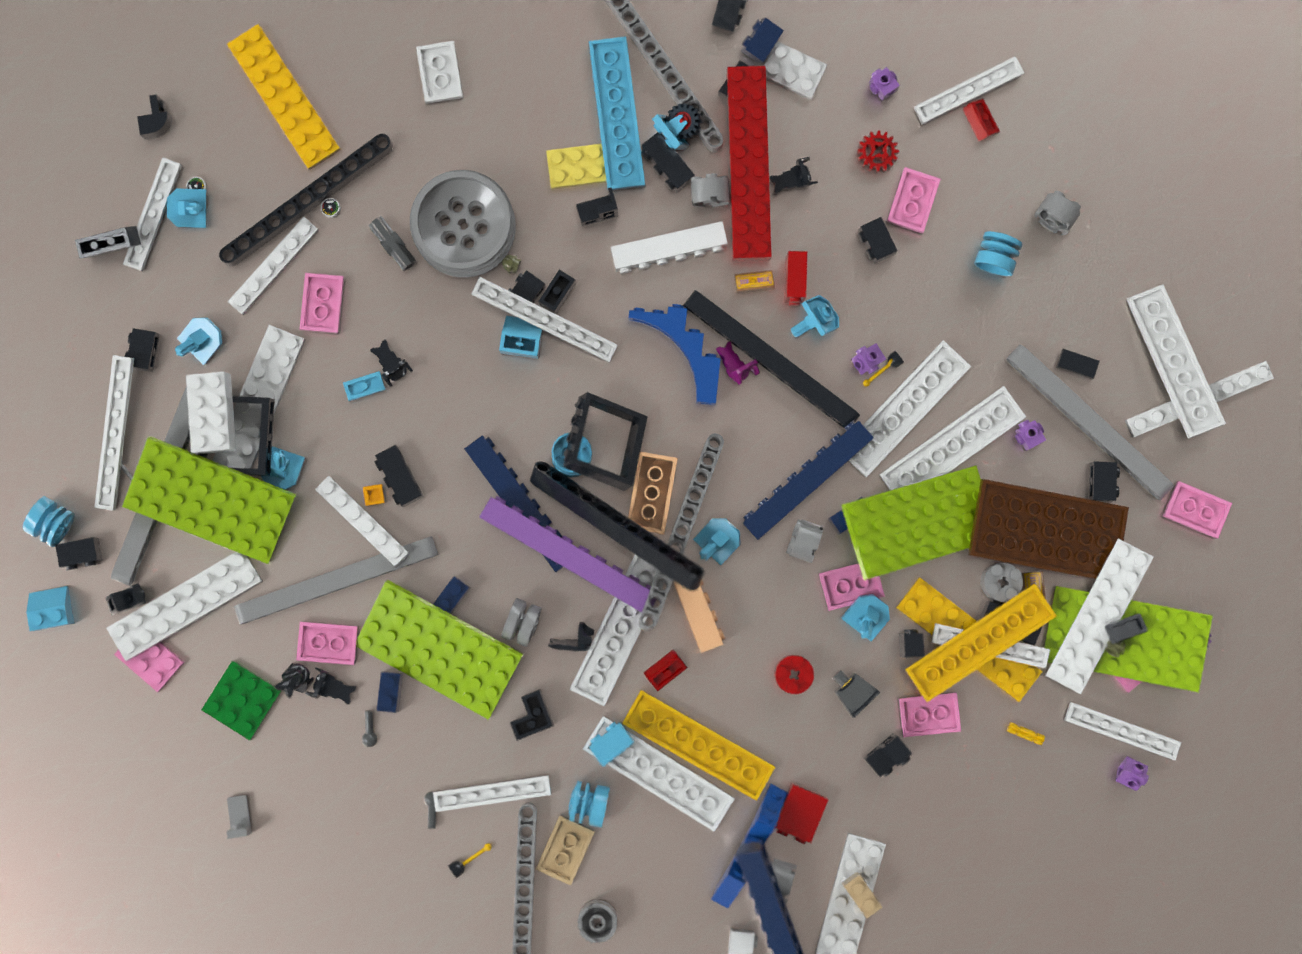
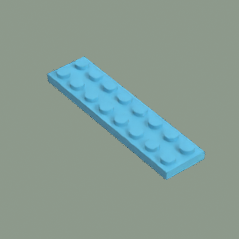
[589,37,645,190]

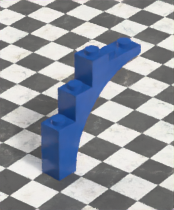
[629,304,721,405]
[711,784,788,908]

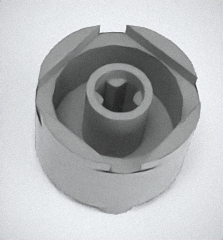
[691,173,730,207]
[1035,191,1081,235]
[786,519,824,563]
[980,563,1023,602]
[771,859,797,903]
[578,900,617,943]

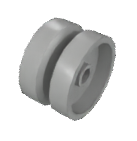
[501,598,542,647]

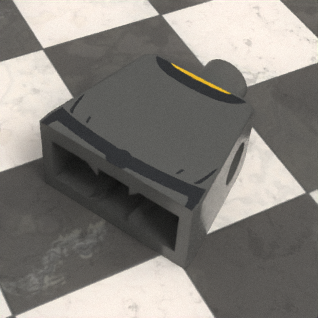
[833,670,881,718]

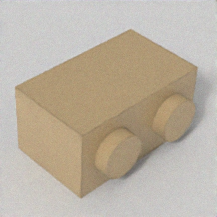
[842,872,882,919]

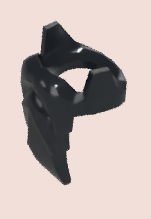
[769,157,818,194]
[370,339,413,387]
[548,622,594,652]
[274,663,314,698]
[305,667,356,705]

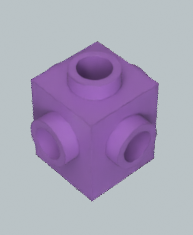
[869,67,900,101]
[851,343,886,375]
[1015,420,1046,451]
[1116,756,1149,791]

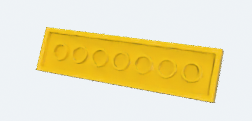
[227,24,341,170]
[896,577,1043,702]
[905,584,1056,702]
[622,690,775,801]

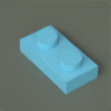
[343,371,386,402]

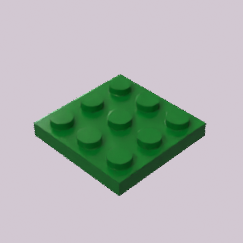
[201,660,282,741]

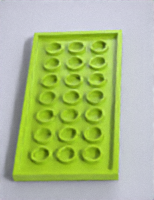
[122,436,296,564]
[841,465,981,580]
[356,579,523,720]
[1044,586,1213,692]

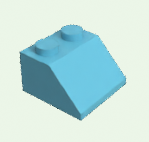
[26,586,75,631]
[589,722,634,767]

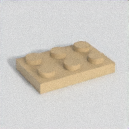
[535,815,595,885]

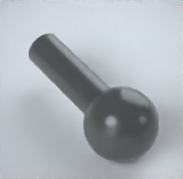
[362,710,377,747]
[424,792,436,829]

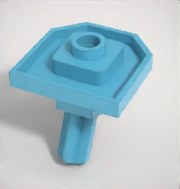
[167,188,206,228]
[791,295,839,338]
[175,317,222,365]
[261,446,306,490]
[693,518,741,565]
[841,594,890,641]

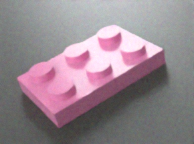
[887,167,941,234]
[300,273,344,334]
[1163,481,1232,539]
[819,563,885,611]
[296,622,359,665]
[114,642,185,692]
[898,692,961,737]

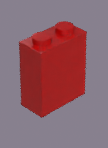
[784,251,808,306]
[775,783,828,844]

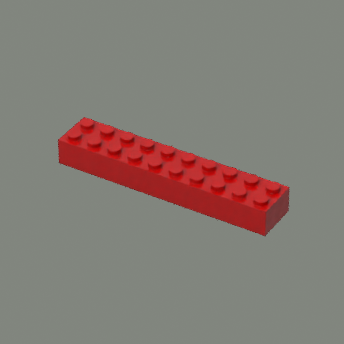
[726,66,772,261]

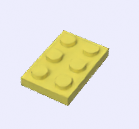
[546,144,606,189]

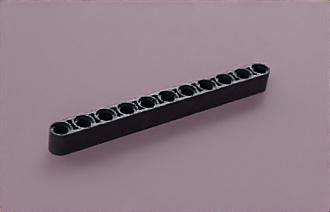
[219,134,393,267]
[683,290,860,429]
[530,461,704,591]

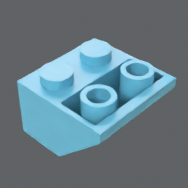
[499,316,543,359]

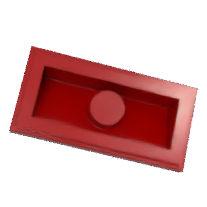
[963,98,1000,141]
[644,650,688,691]

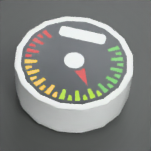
[186,177,207,189]
[321,198,341,218]

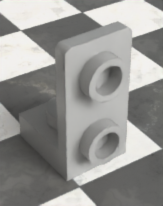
[227,795,252,839]

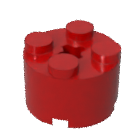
[774,655,814,694]

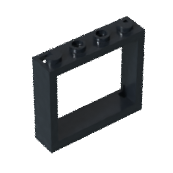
[563,392,648,491]
[199,396,275,476]

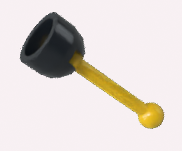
[863,351,904,387]
[448,843,492,878]

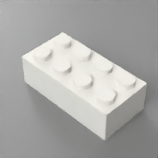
[186,372,236,455]

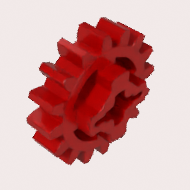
[857,130,899,173]

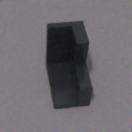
[576,187,618,227]

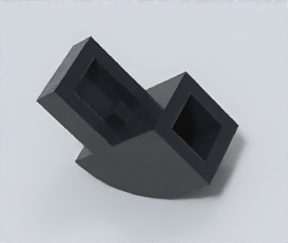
[137,94,172,139]
[106,583,146,615]

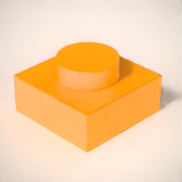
[363,484,385,506]

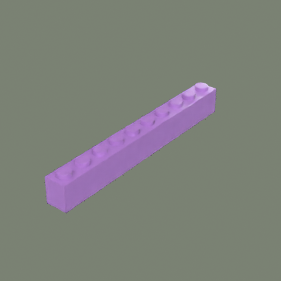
[479,496,657,612]

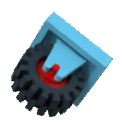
[652,104,702,150]

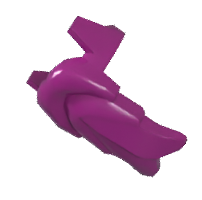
[716,341,760,385]

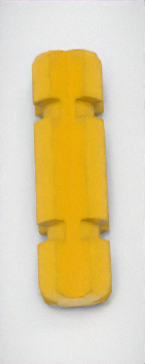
[1007,722,1045,745]

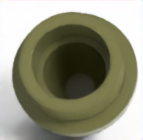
[502,255,521,274]
[1105,640,1126,658]

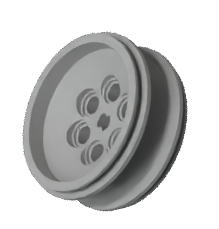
[410,170,516,278]

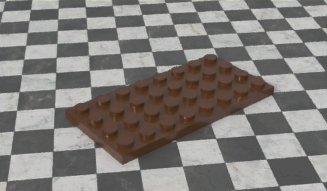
[968,479,1129,579]

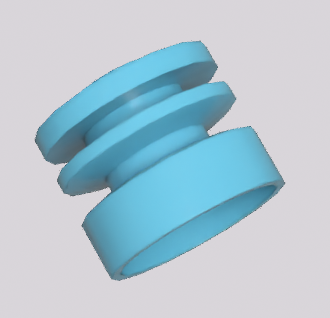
[974,231,1023,276]
[551,433,592,478]
[22,496,75,547]
[568,781,610,828]

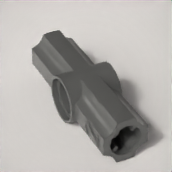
[369,216,417,271]

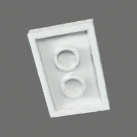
[416,41,463,104]
[764,41,827,100]

